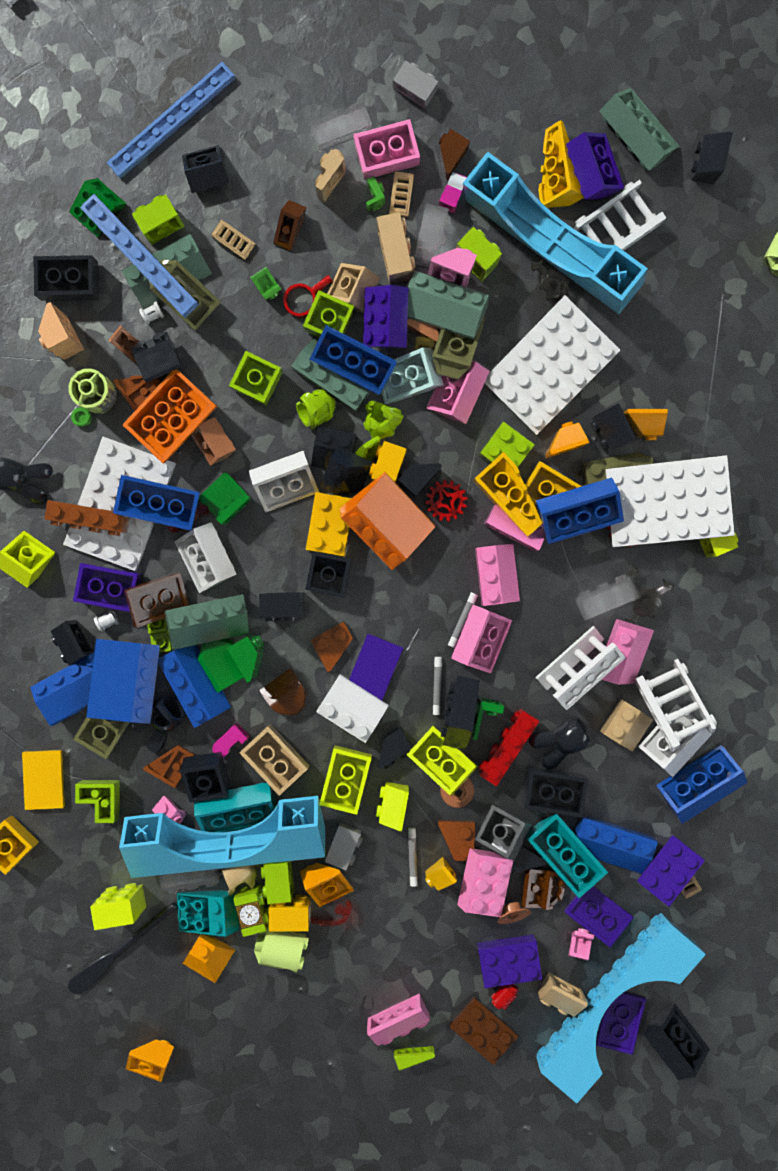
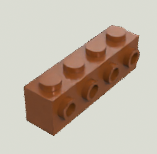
[44,500,130,536]

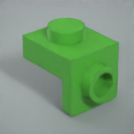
[366,176,385,211]
[250,267,281,300]

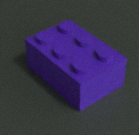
[566,132,625,199]
[363,285,409,349]
[73,563,142,612]
[637,835,705,907]
[477,934,542,988]

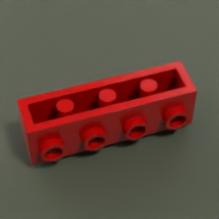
[478,708,539,786]

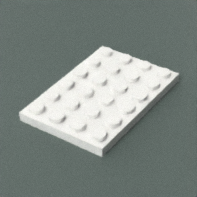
[485,296,620,435]
[63,437,176,571]
[606,455,734,547]

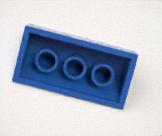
[309,325,397,395]
[113,475,200,530]
[536,477,624,544]
[158,645,231,728]
[30,653,94,727]
[656,745,747,824]
[574,814,658,874]

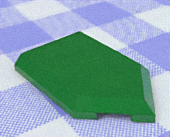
[198,639,244,693]

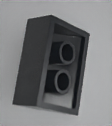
[643,1004,710,1080]

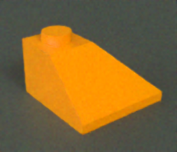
[624,409,668,441]
[545,421,589,459]
[300,863,354,907]
[183,934,235,983]
[126,1040,174,1082]

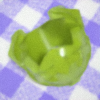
[296,389,336,430]
[363,401,404,439]

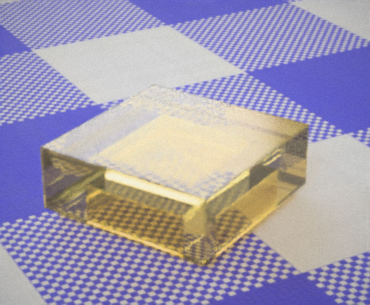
[414,336,435,350]

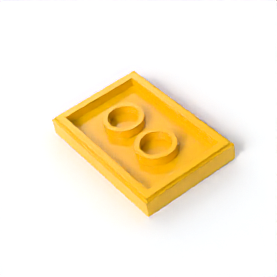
[22,750,65,810]

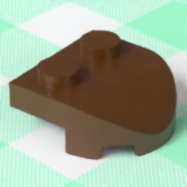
[259,668,308,716]
[521,868,565,910]

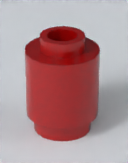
[491,984,519,1010]

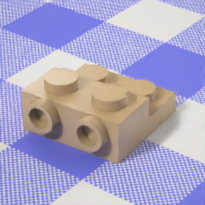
[315,149,346,203]

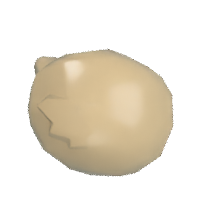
[221,864,258,896]

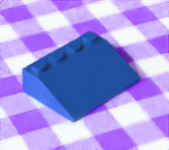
[86,639,160,724]

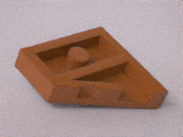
[112,375,161,411]
[310,622,353,672]
[143,745,195,788]
[438,820,475,861]

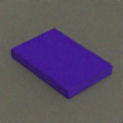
[349,634,403,700]
[564,886,634,948]
[596,992,646,1055]

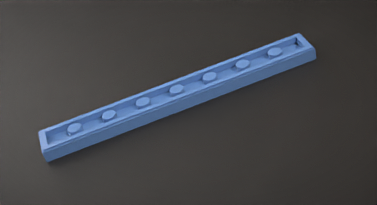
[106,62,236,179]
[80,194,199,318]

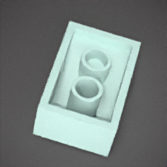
[381,348,444,404]

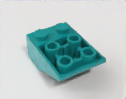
[177,890,239,937]

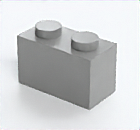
[393,60,438,109]
[325,822,363,870]

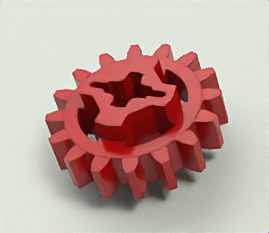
[425,480,467,522]

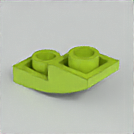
[147,618,173,654]

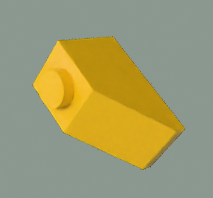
[425,857,457,891]

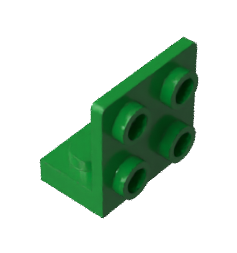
[69,178,127,237]
[199,472,252,526]
[471,697,504,740]

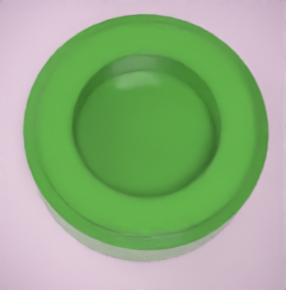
[71,407,92,427]

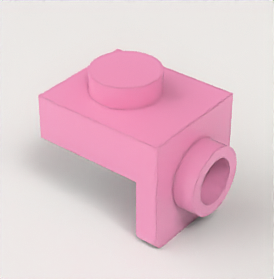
[152,796,187,824]
[568,929,594,961]

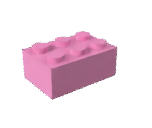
[353,119,420,180]
[457,848,513,917]

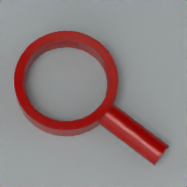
[283,275,333,318]

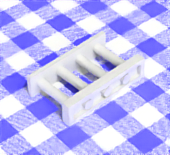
[574,180,666,251]
[536,626,626,710]
[635,659,717,752]

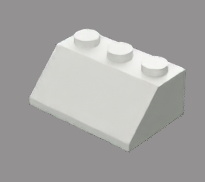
[249,451,319,513]
[174,522,237,593]
[316,674,389,743]
[638,704,712,777]

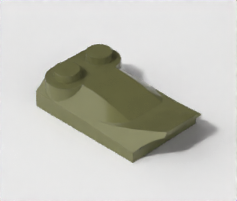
[149,259,221,330]
[432,316,486,380]
[582,452,654,485]
[73,717,130,759]

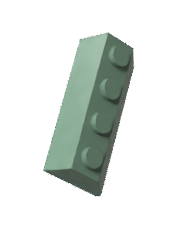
[599,88,680,171]
[121,234,212,309]
[408,271,489,340]
[291,338,371,413]
[164,594,249,650]

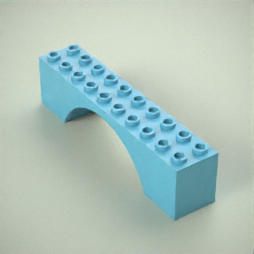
[463,152,648,314]
[119,796,325,878]
[536,913,706,1103]

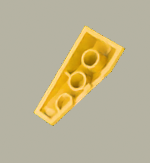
[538,120,584,208]
[473,452,543,537]

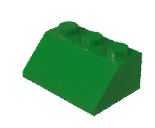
[227,634,265,683]

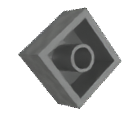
[475,805,532,860]

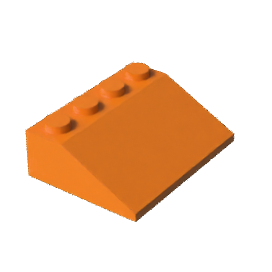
[123,369,217,464]
[340,472,435,570]

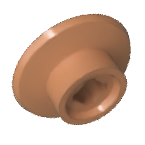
[440,778,475,808]
[498,902,531,924]

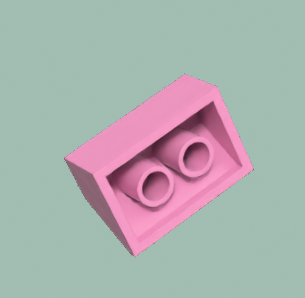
[428,248,477,287]
[426,361,489,424]
[484,504,545,552]
[475,544,520,606]
[452,605,512,674]
[601,619,654,685]
[367,993,430,1046]

